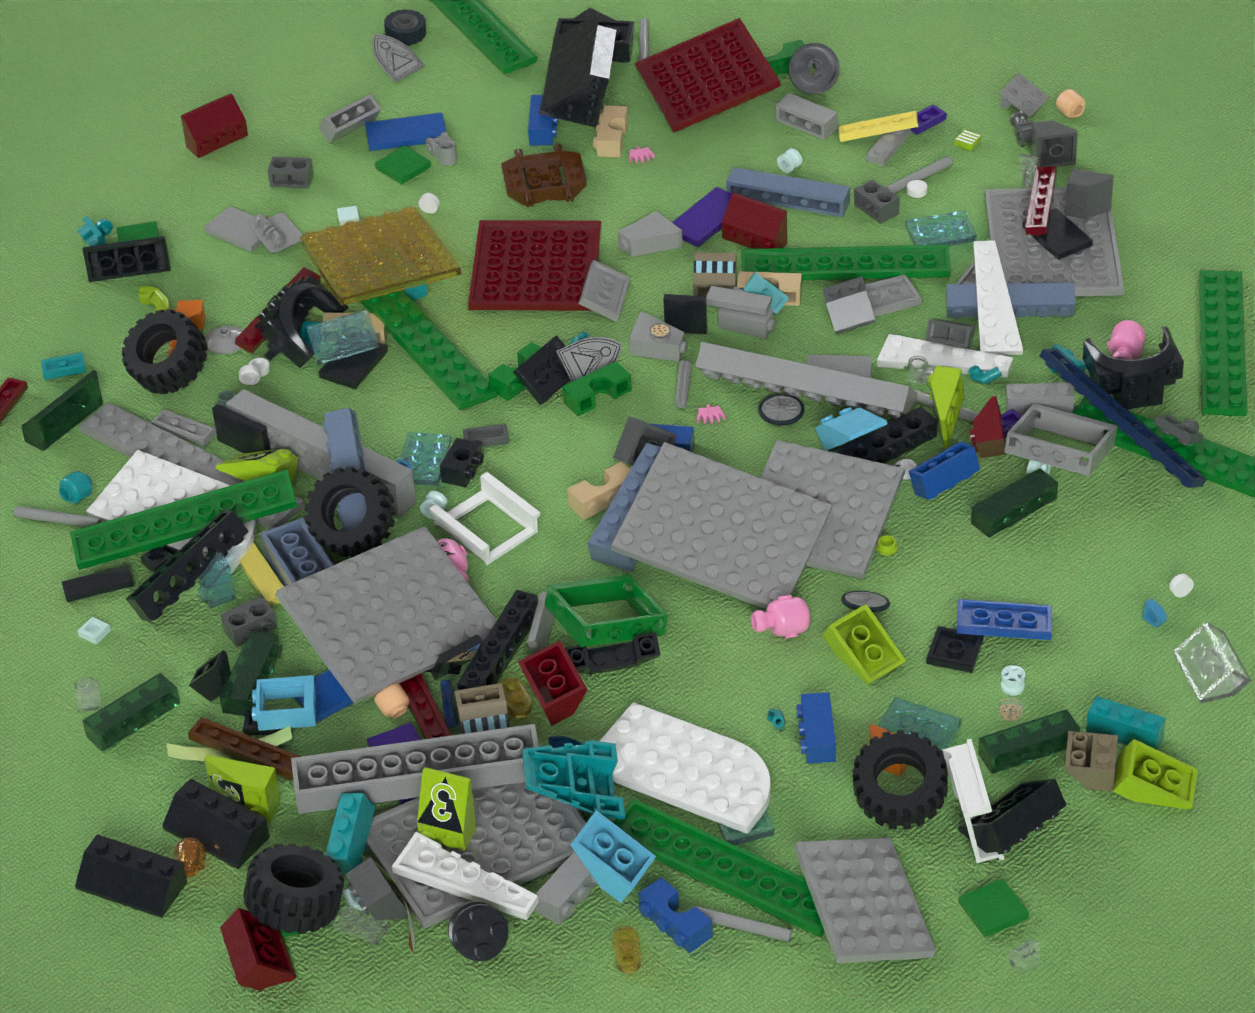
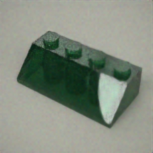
[21,370,103,451]

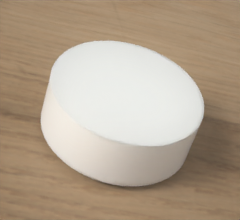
[907,180,927,198]
[418,193,440,214]
[248,358,270,377]
[239,365,260,385]
[895,459,917,480]
[1169,574,1194,598]

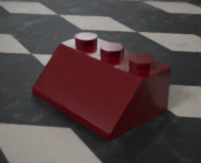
[181,93,248,158]
[722,193,788,249]
[970,396,1007,458]
[518,640,588,726]
[220,908,296,990]

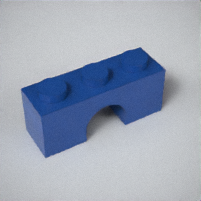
[638,877,713,953]

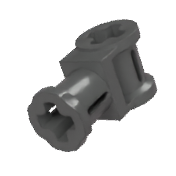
[1010,111,1034,146]

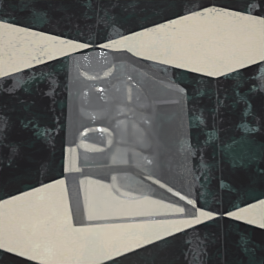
[1173,621,1252,703]

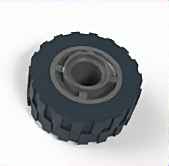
[384,9,426,46]

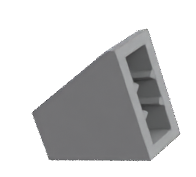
[618,211,683,257]
[718,287,776,339]
[629,312,688,362]

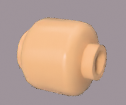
[1056,89,1085,118]
[374,683,410,719]

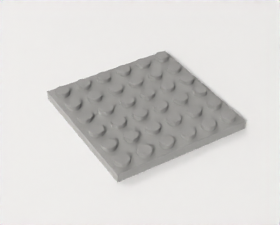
[761,440,905,579]

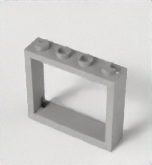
[1004,403,1118,476]

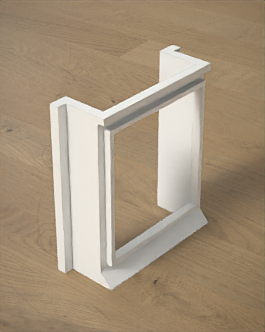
[429,472,541,565]
[942,739,1004,863]

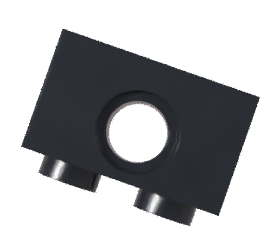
[440,438,484,487]

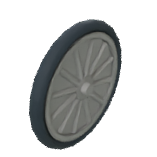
[758,394,805,425]
[841,591,890,612]

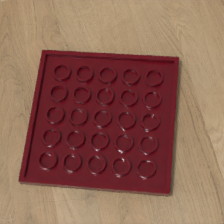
[635,18,781,133]
[468,220,602,311]

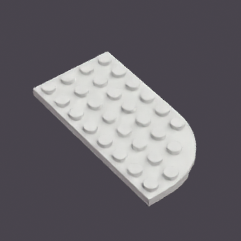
[86,450,256,574]
[600,702,771,834]

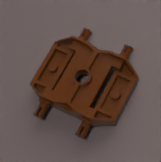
[501,143,587,208]

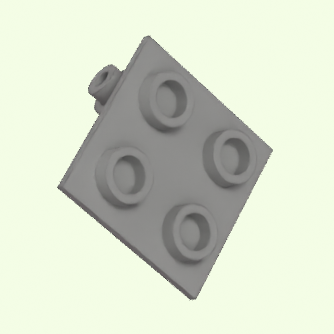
[999,73,1049,118]
[249,212,306,254]

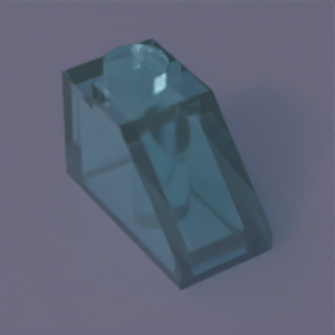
[197,552,236,608]

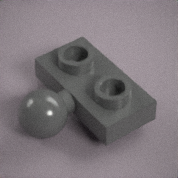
[1154,414,1203,446]

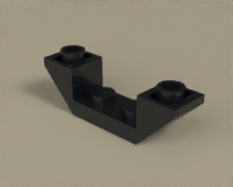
[565,633,661,675]

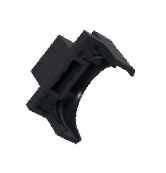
[255,275,349,368]
[1083,326,1184,410]

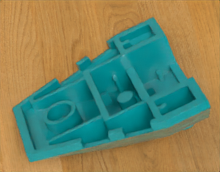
[522,740,625,819]

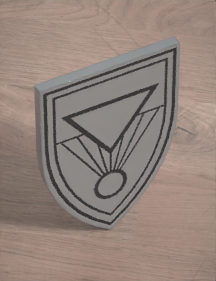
[372,34,425,83]
[556,337,622,382]

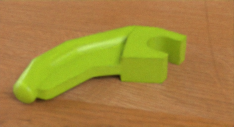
[139,286,170,312]

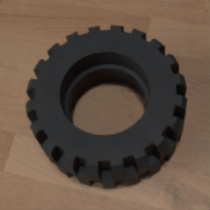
[122,309,208,394]
[304,467,396,557]
[853,730,948,829]
[243,844,344,934]

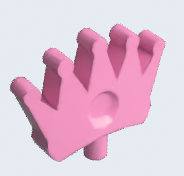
[629,146,655,163]
[697,404,726,424]

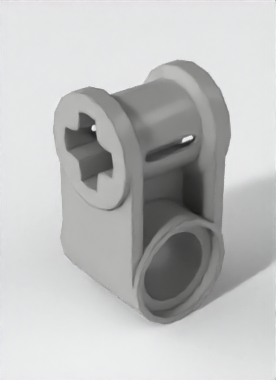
[426,132,457,166]

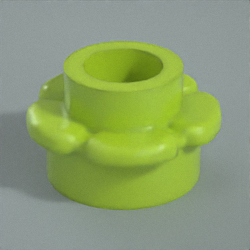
[876,535,898,556]

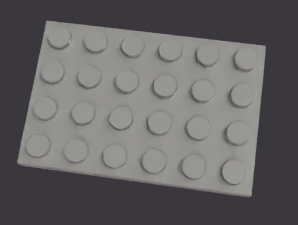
[794,838,936,963]

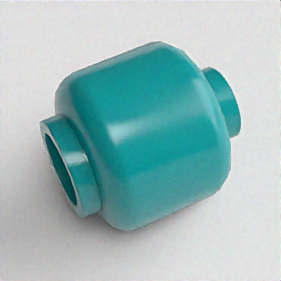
[59,471,92,504]

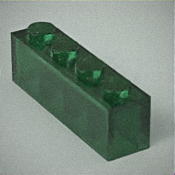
[971,468,1058,538]
[220,630,282,716]
[82,673,180,752]
[978,709,1080,774]

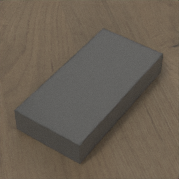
[463,424,509,447]

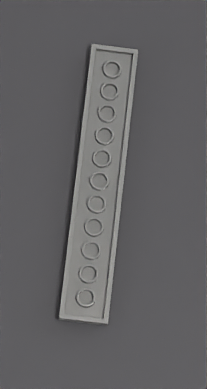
[79,402,304,529]

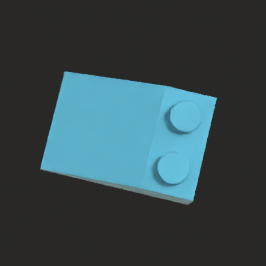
[815,407,888,451]
[570,810,656,903]

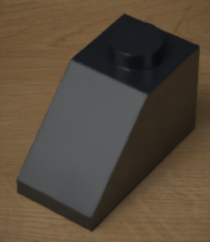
[189,650,232,702]

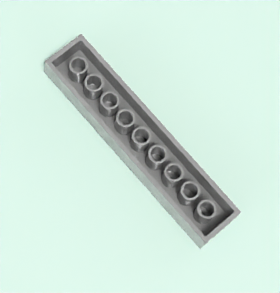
[695,342,917,419]
[226,389,416,518]
[291,724,539,814]

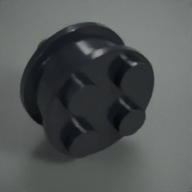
[448,901,508,961]

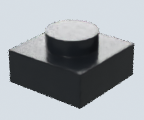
[141,547,172,572]

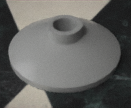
[205,325,243,354]

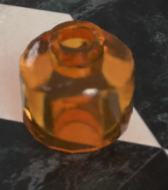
[173,838,206,877]

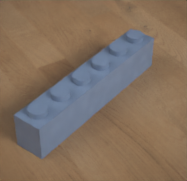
[726,167,850,217]
[946,282,1076,318]
[323,407,367,532]

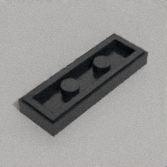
[62,565,134,602]

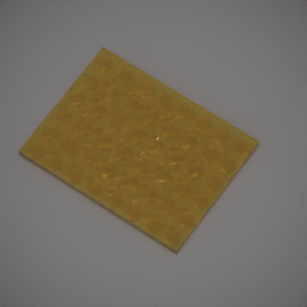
[299,207,462,306]

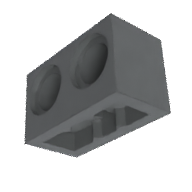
[268,157,313,189]
[854,179,900,224]
[925,318,975,348]
[220,596,277,647]

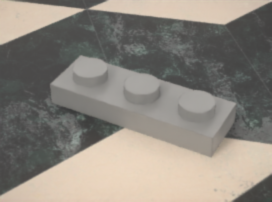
[866,128,911,166]

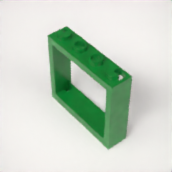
[544,574,668,647]

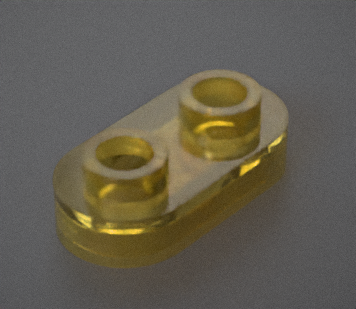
[501,678,532,718]
[613,927,641,973]

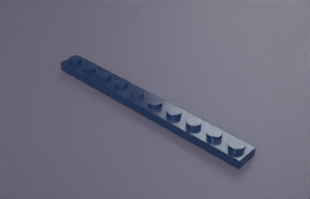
[1039,348,1207,488]

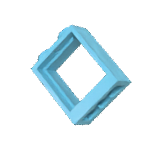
[252,675,316,731]

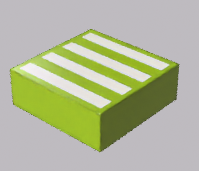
[954,129,982,151]

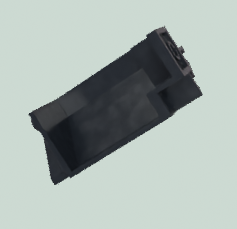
[539,13,616,127]

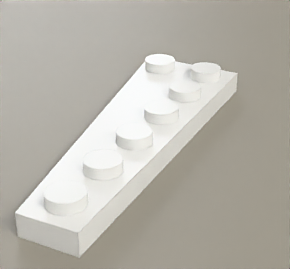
[973,241,1023,355]
[877,334,1013,378]
[392,832,539,920]

